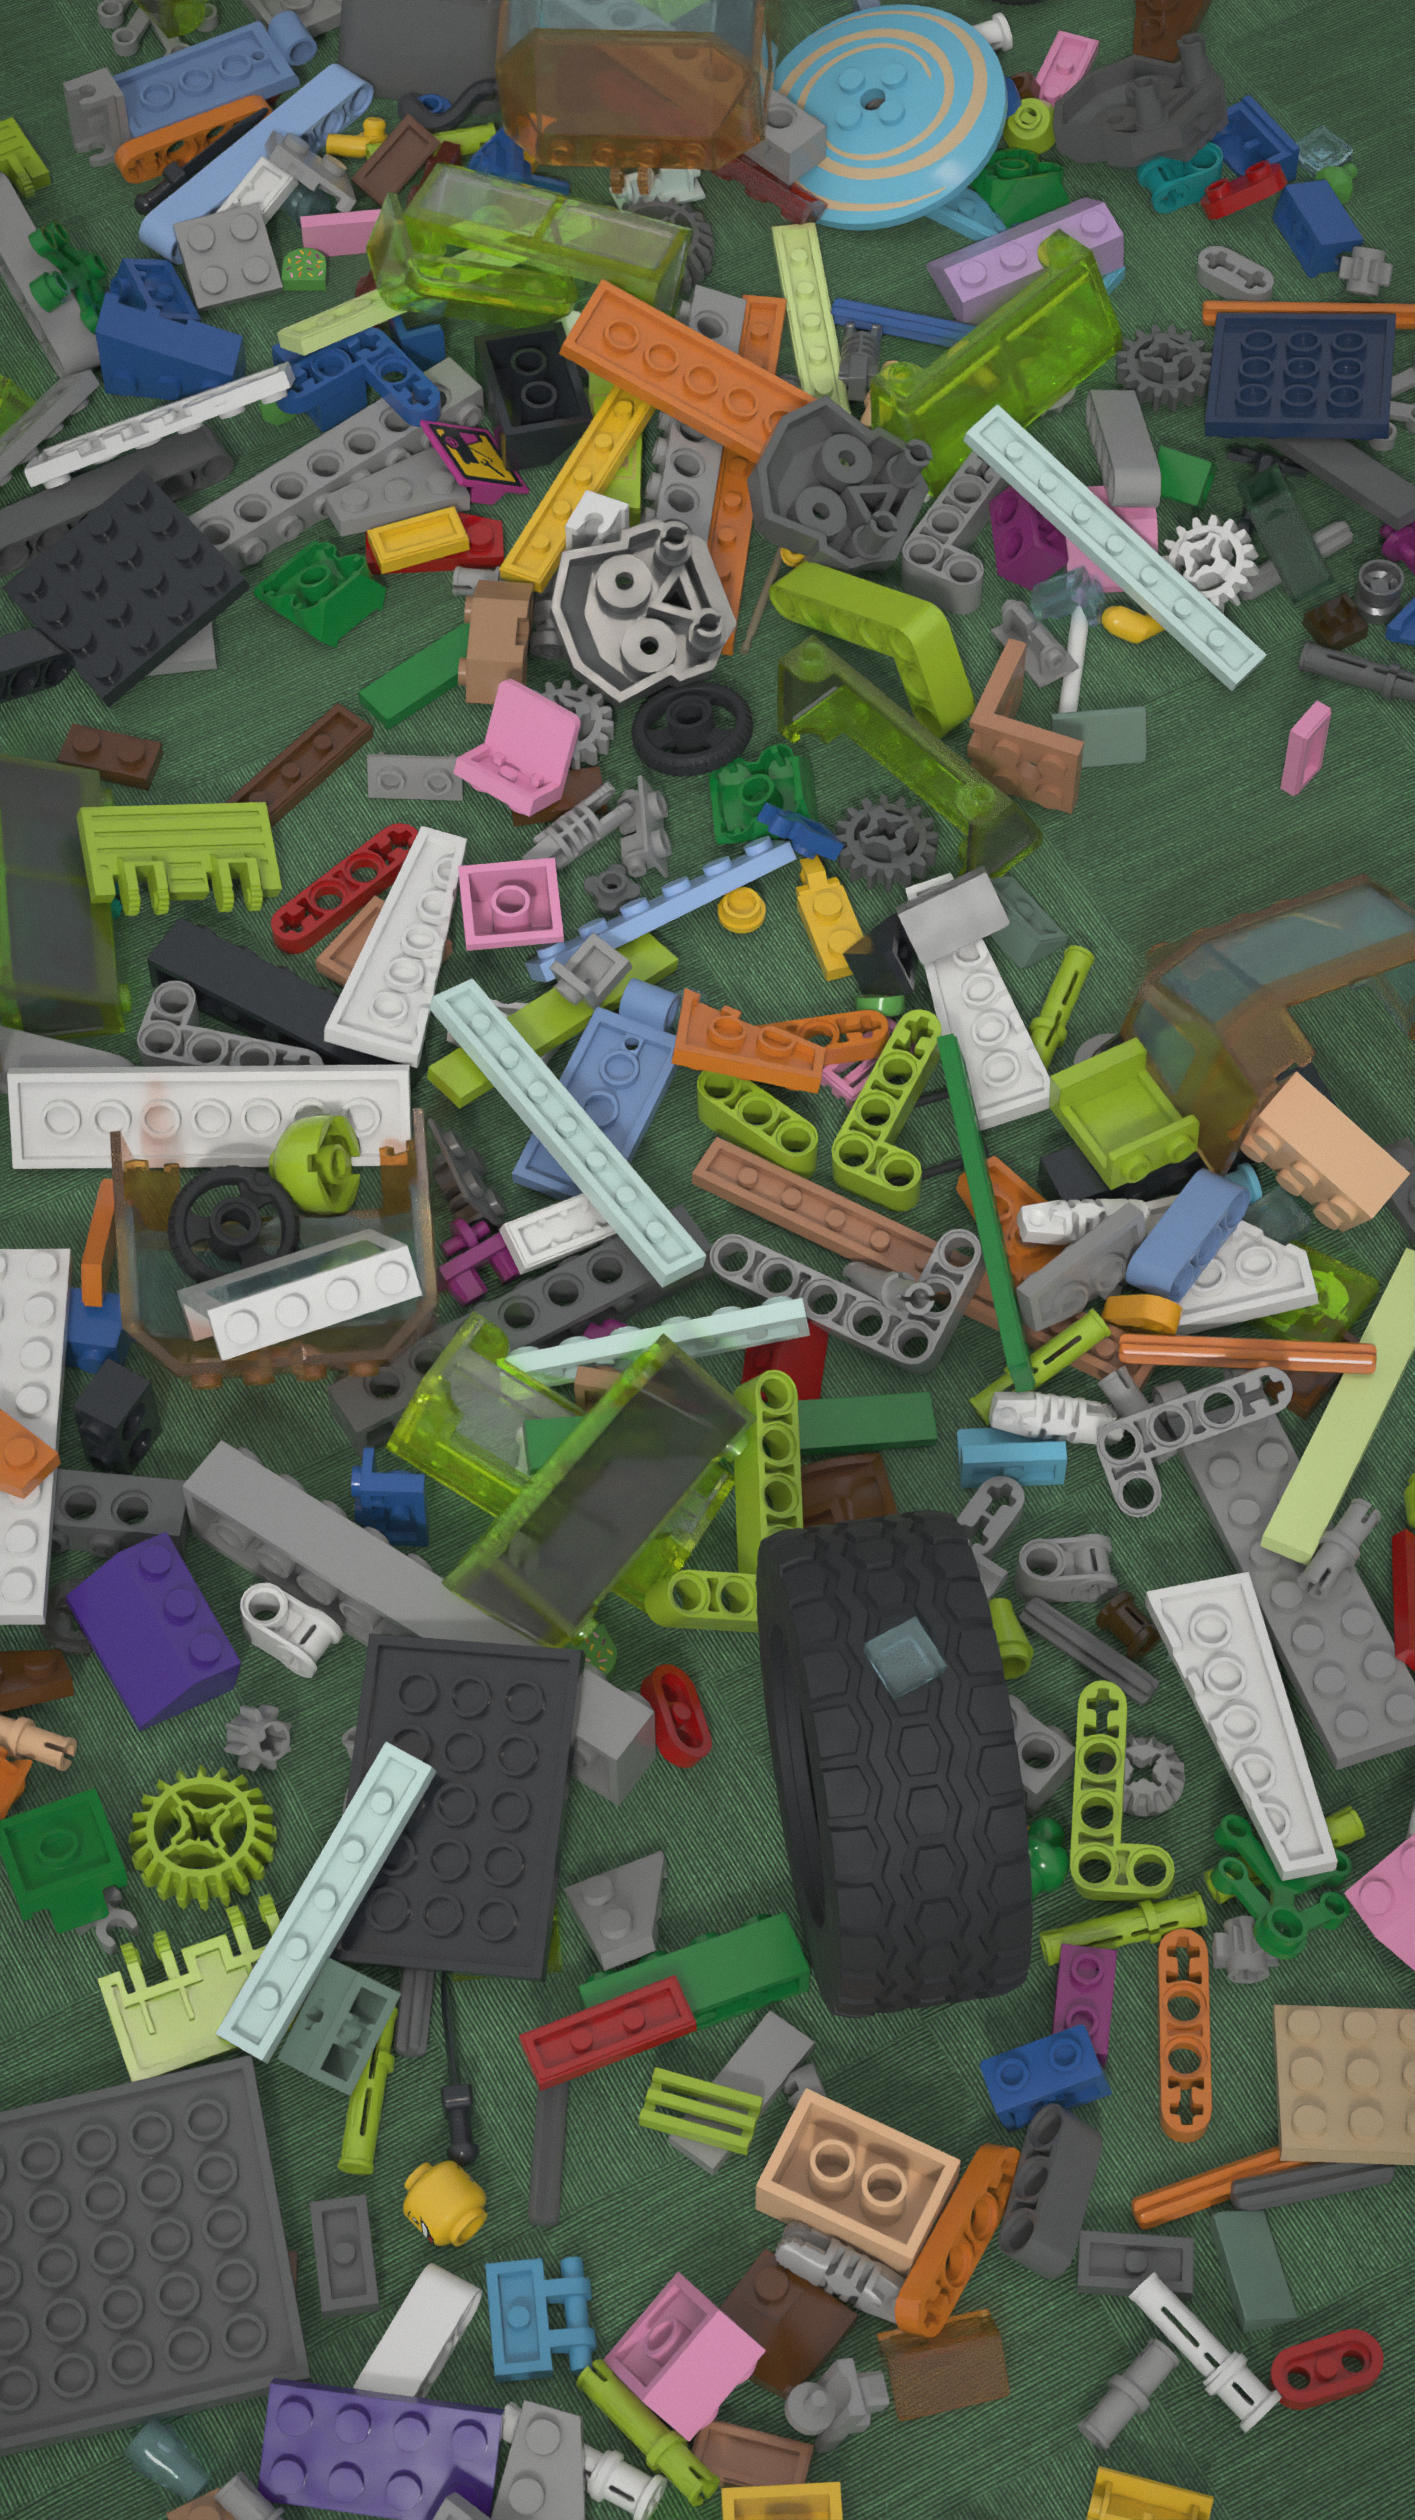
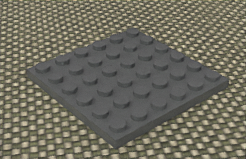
[0,2055,313,2457]

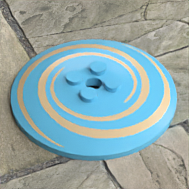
[758,4,1008,231]

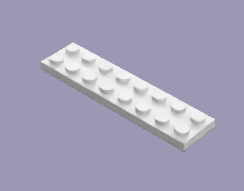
[7,1064,413,1169]
[0,1249,73,1625]

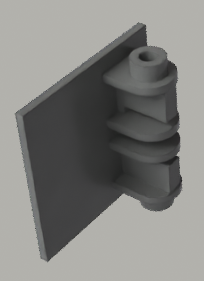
[428,1118,507,1242]

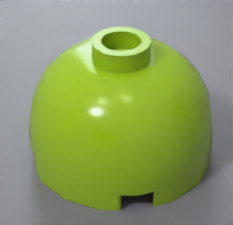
[269,1114,360,1215]

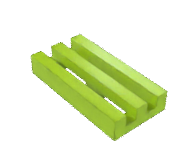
[639,2067,763,2156]

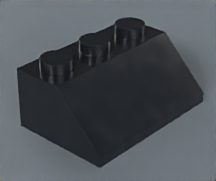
[474,321,593,472]

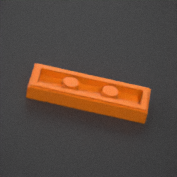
[81,1178,122,1307]

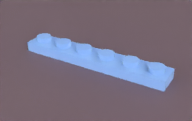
[525,836,797,982]

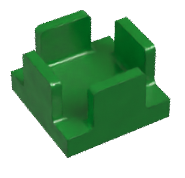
[0,1788,128,1933]

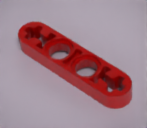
[271,823,418,954]

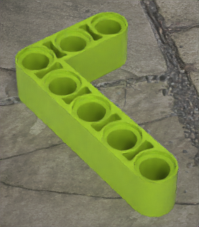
[768,560,976,740]
[644,1370,803,1633]

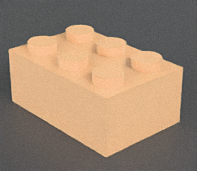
[1231,1071,1410,1233]
[755,2088,961,2280]

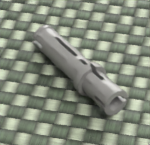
[841,1261,935,1315]

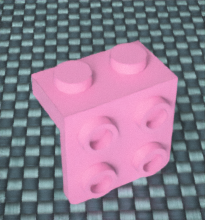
[453,679,581,817]

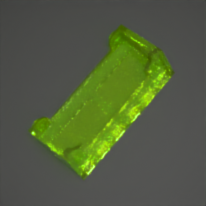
[870,228,1123,500]

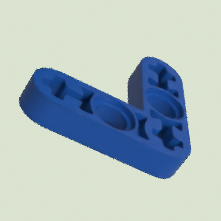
[275,327,441,427]

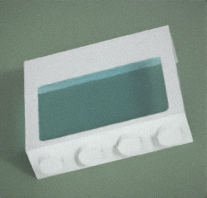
[177,1228,422,1361]

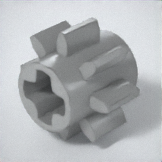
[1338,246,1393,297]
[224,1704,292,1771]
[1212,1916,1279,1984]

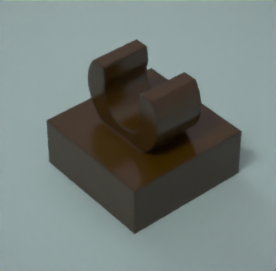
[1302,593,1369,651]

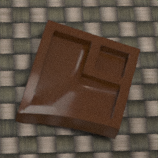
[801,1453,900,1529]
[720,2248,858,2400]

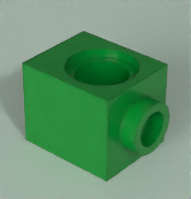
[1156,445,1219,511]

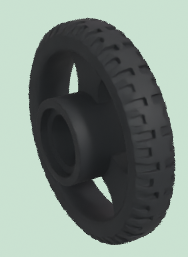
[631,681,753,777]
[168,1165,300,1293]

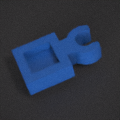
[757,803,844,861]

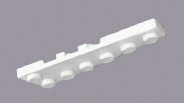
[24,361,295,489]
[324,826,467,1068]
[905,873,1050,1131]
[1145,1572,1338,1881]

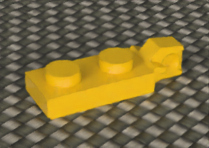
[796,855,864,981]

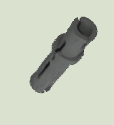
[1298,641,1415,703]

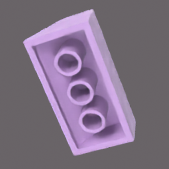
[927,197,1124,327]

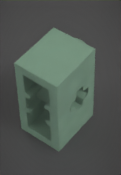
[277,1957,401,2096]

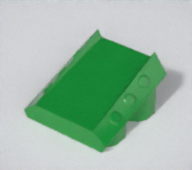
[969,147,1070,230]
[253,540,386,648]
[708,743,819,845]

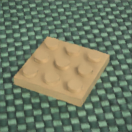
[1272,2005,1415,2165]

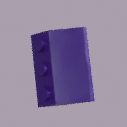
[66,1532,241,1732]

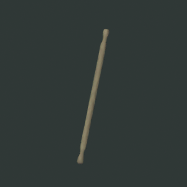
[740,546,783,655]

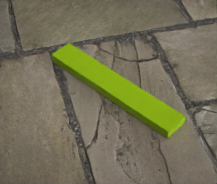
[427,932,678,1109]

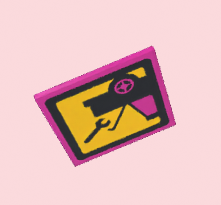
[420,420,529,505]

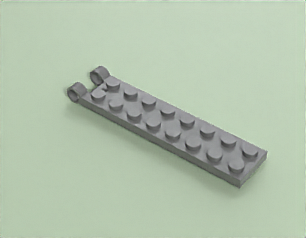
[1152,1368,1415,1770]

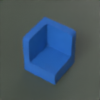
[389,315,446,377]

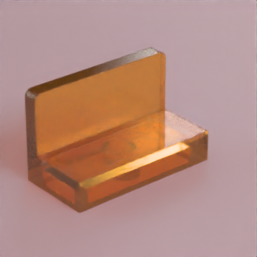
[876,2308,1010,2421]

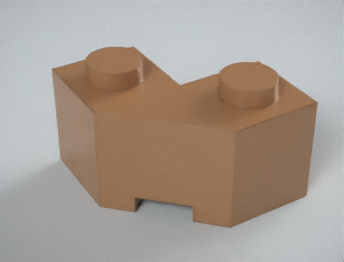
[458,580,534,704]

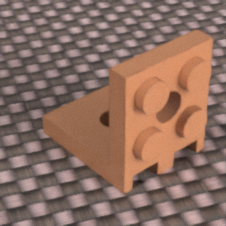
[965,638,1084,814]

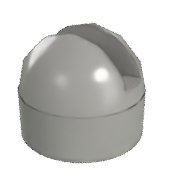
[784,2062,827,2109]

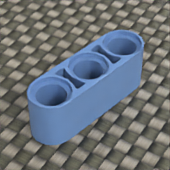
[1126,1168,1250,1303]

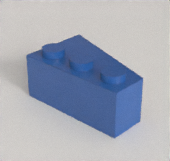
[95,292,247,401]

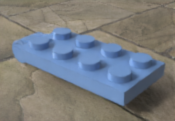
[112,11,317,140]
[512,978,680,1201]

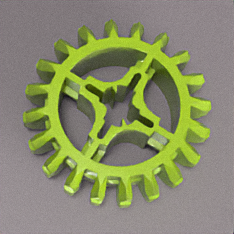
[129,1764,277,1912]

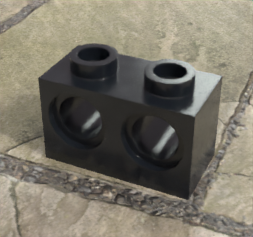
[72,1359,162,1475]

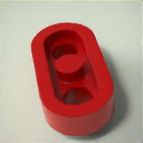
[1200,160,1288,220]
[640,1664,712,1768]
[1269,2329,1384,2410]

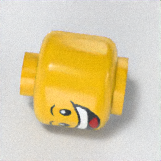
[403,2161,487,2247]

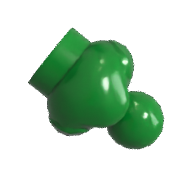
[1027,1817,1070,1901]

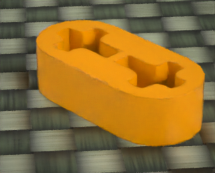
[1101,1294,1183,1335]

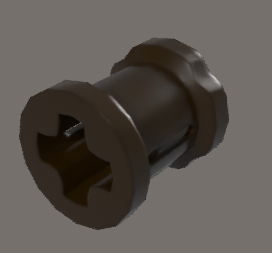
[1095,1591,1162,1661]

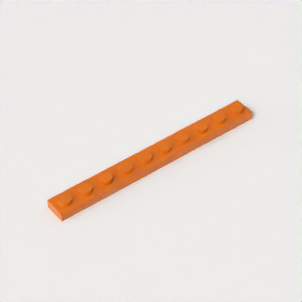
[707,294,787,655]

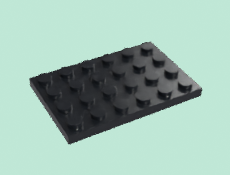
[329,1633,586,1982]

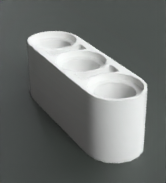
[353,2263,483,2398]

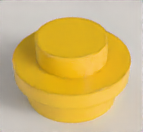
[718,887,766,934]

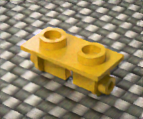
[1086,2466,1214,2520]

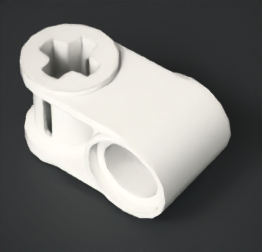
[240,1583,344,1678]

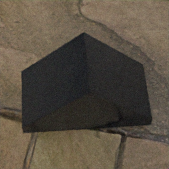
[843,913,918,996]

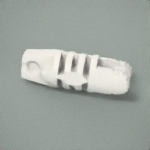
[1016,1198,1150,1245]
[989,1391,1124,1446]

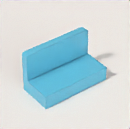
[957,1428,1067,1488]

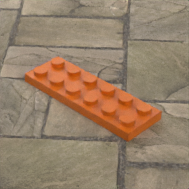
[559,279,817,463]

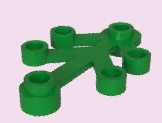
[28,220,108,334]
[1210,1814,1352,1960]

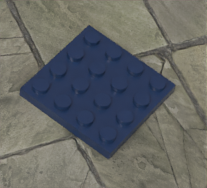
[1205,313,1396,440]

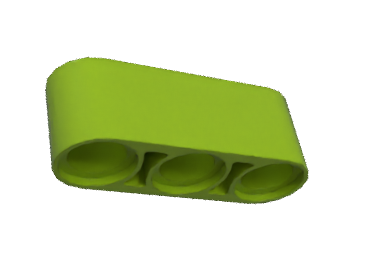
[697,1070,818,1180]

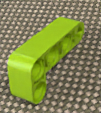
[831,1009,942,1212]
[1070,1680,1175,1903]

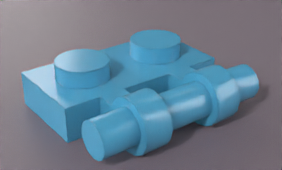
[485,2257,597,2383]

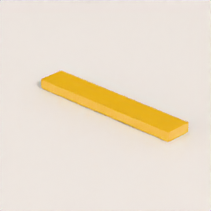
[499,385,657,594]

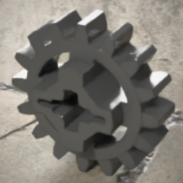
[1115,325,1212,412]
[836,795,938,892]

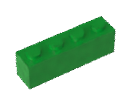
[578,1911,810,2044]

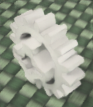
[1161,515,1259,614]

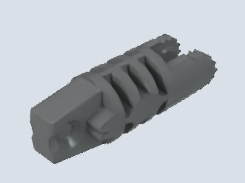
[838,323,883,401]

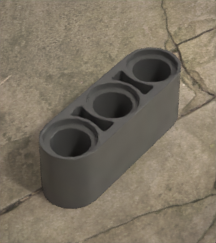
[998,2103,1103,2280]

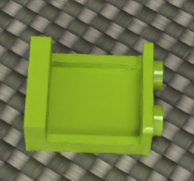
[1049,1037,1200,1190]

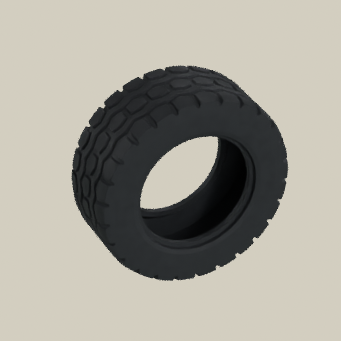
[756,1509,1033,2019]

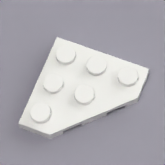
[1144,1194,1319,1335]

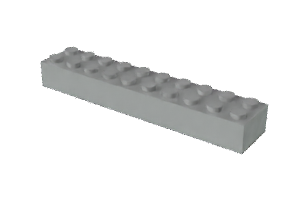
[182,1440,656,1806]

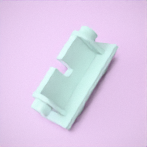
[609,157,705,212]

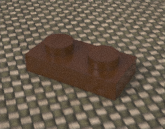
[57,723,164,791]

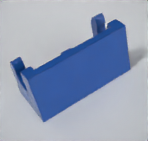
[1207,95,1300,183]
[1272,179,1364,278]

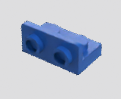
[110,258,201,325]
[351,1447,430,1547]
[980,2024,1113,2133]

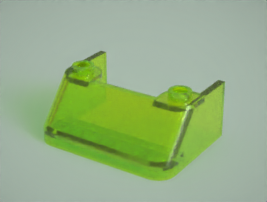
[366,192,578,329]

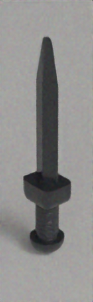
[134,107,268,216]
[440,1973,480,2167]

